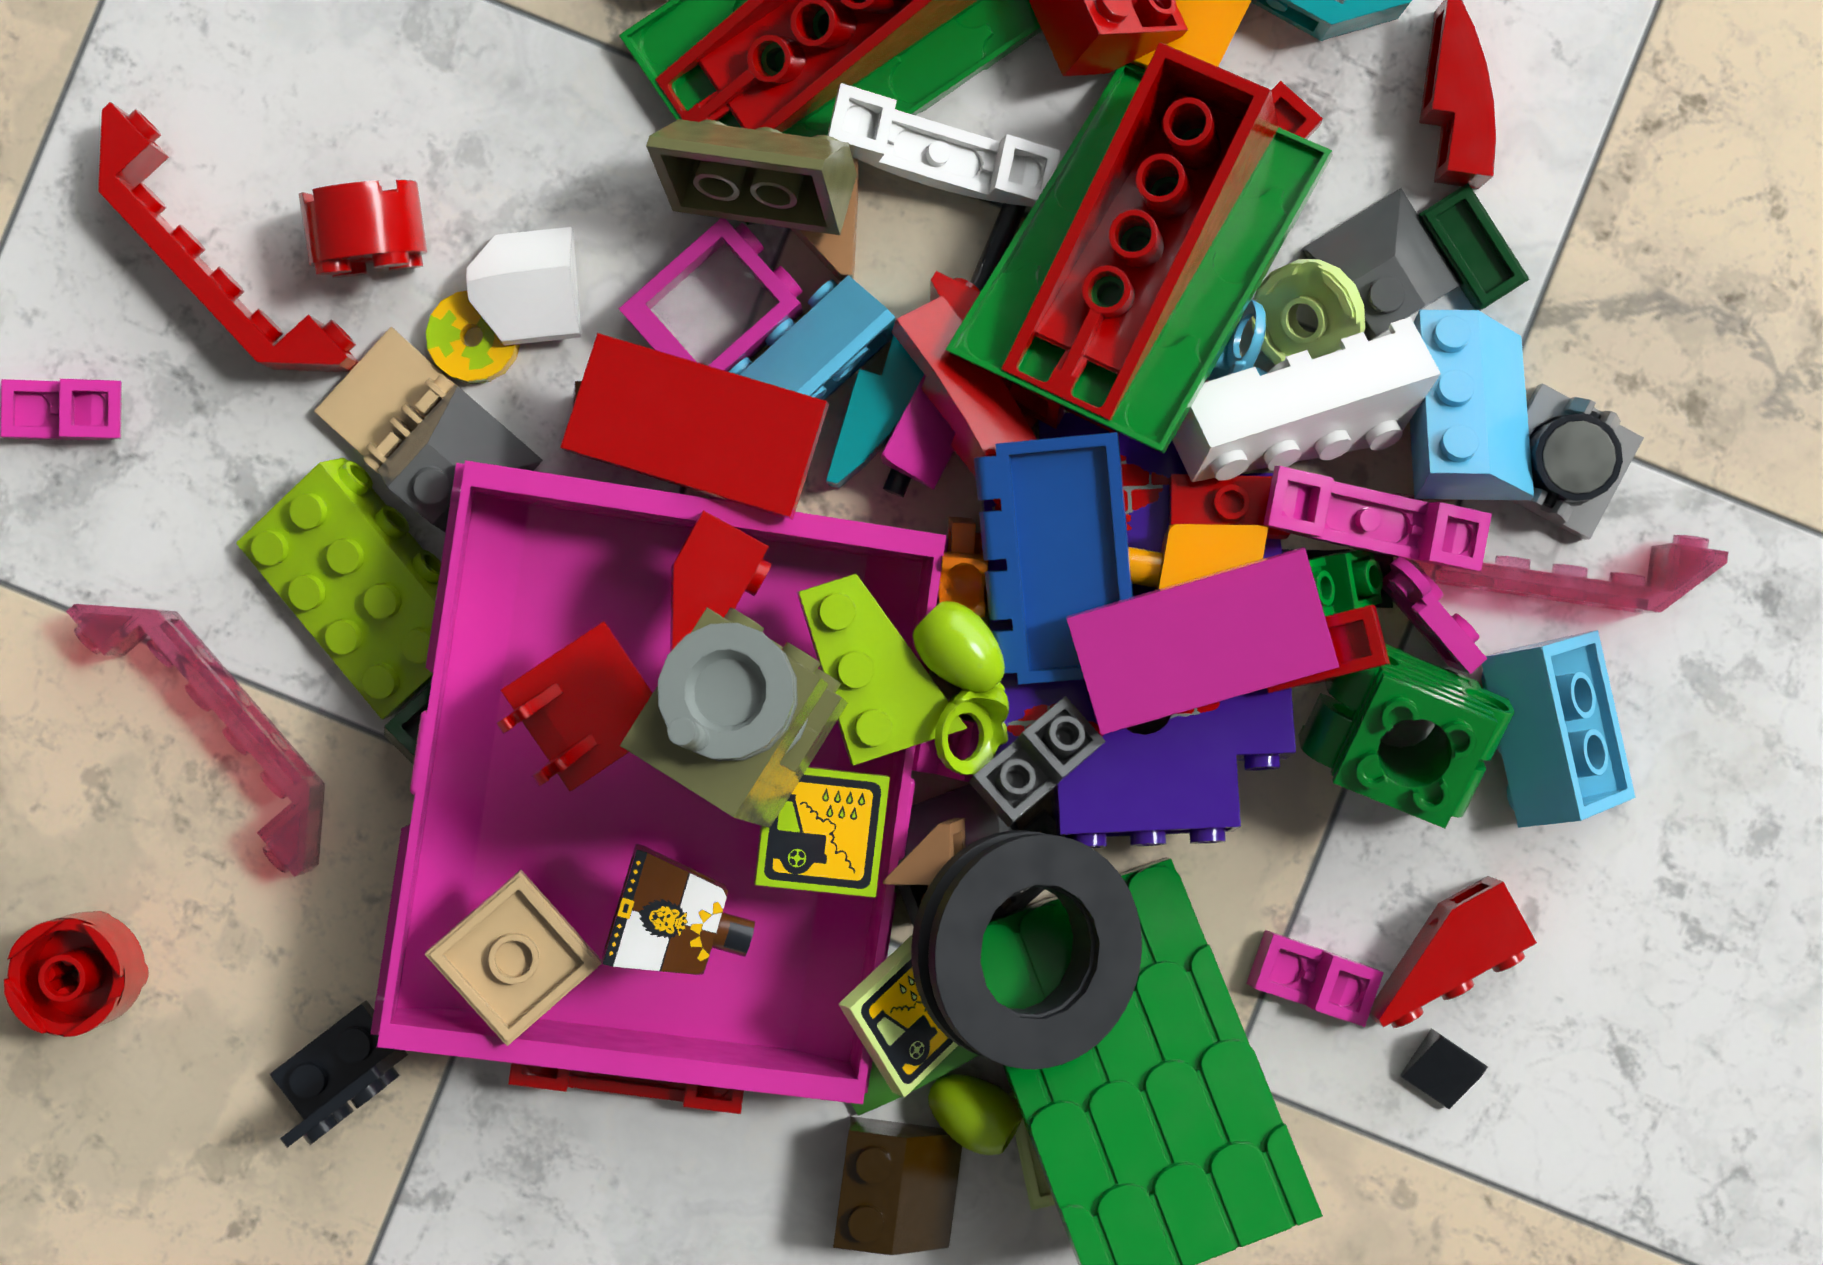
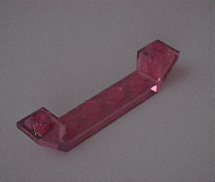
[1389,493,1729,614]
[66,604,325,877]

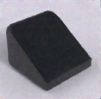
[1400,1028,1488,1109]

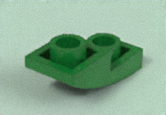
[1308,549,1383,616]

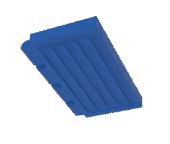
[974,432,1133,684]

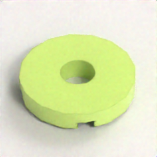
[1252,259,1365,365]

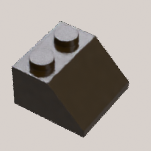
[833,1116,962,1255]

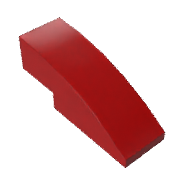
[1419,0,1496,189]

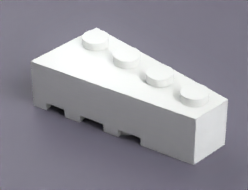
[1172,317,1441,482]

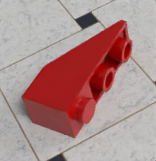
[670,510,772,652]
[1369,876,1537,1028]

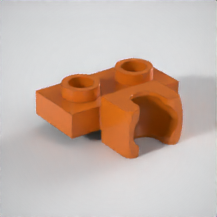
[936,517,988,618]

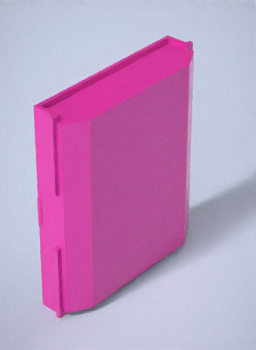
[371,460,949,1104]

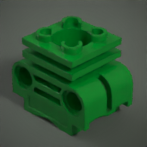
[1298,644,1515,829]

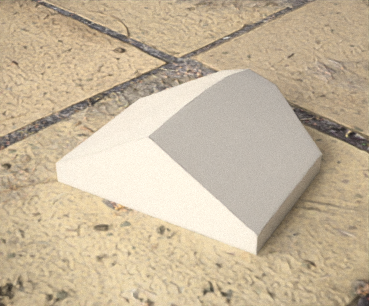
[466,227,581,346]

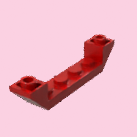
[98,102,359,372]

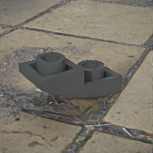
[969,696,1106,827]

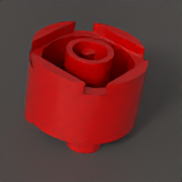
[299,180,428,278]
[4,911,149,1037]

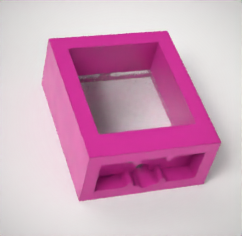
[618,218,803,372]

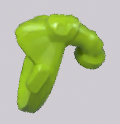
[935,682,1009,775]

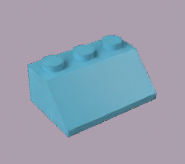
[729,275,896,400]
[1410,309,1534,500]
[1481,630,1636,828]

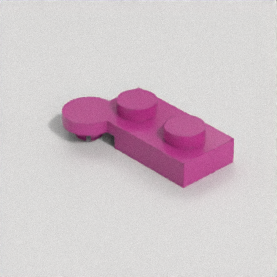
[1382,556,1487,674]

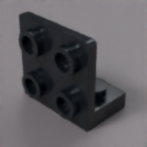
[269,1000,408,1148]

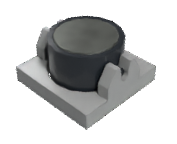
[1510,383,1644,540]

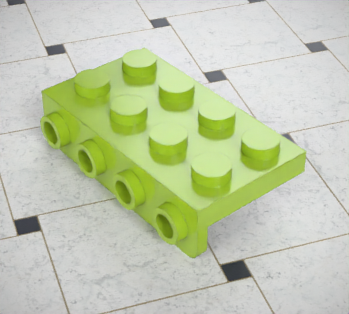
[236,458,441,720]

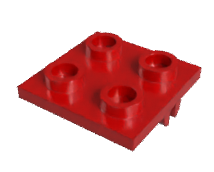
[496,621,653,792]

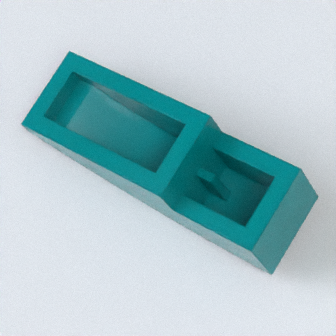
[826,336,924,488]

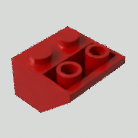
[1029,0,1188,76]

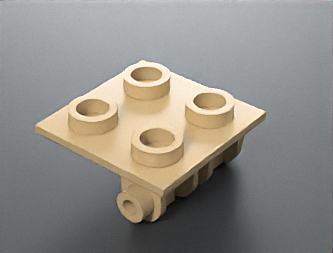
[314,327,455,474]

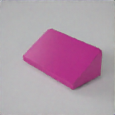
[881,374,955,490]

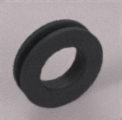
[911,830,1142,1069]

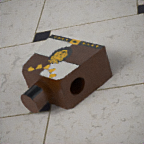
[602,844,755,975]

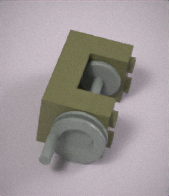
[620,607,848,828]

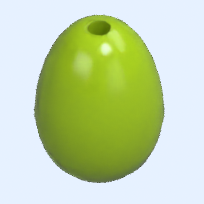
[913,601,1005,693]
[928,1074,1022,1156]

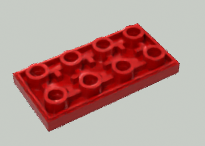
[560,333,829,520]

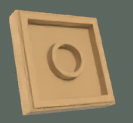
[425,869,602,1046]

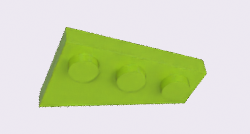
[797,574,967,766]

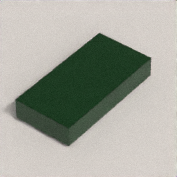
[1418,183,1530,311]

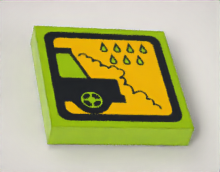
[754,767,890,898]

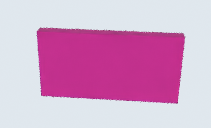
[1066,547,1339,735]

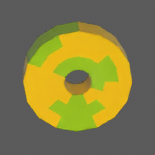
[426,291,521,384]

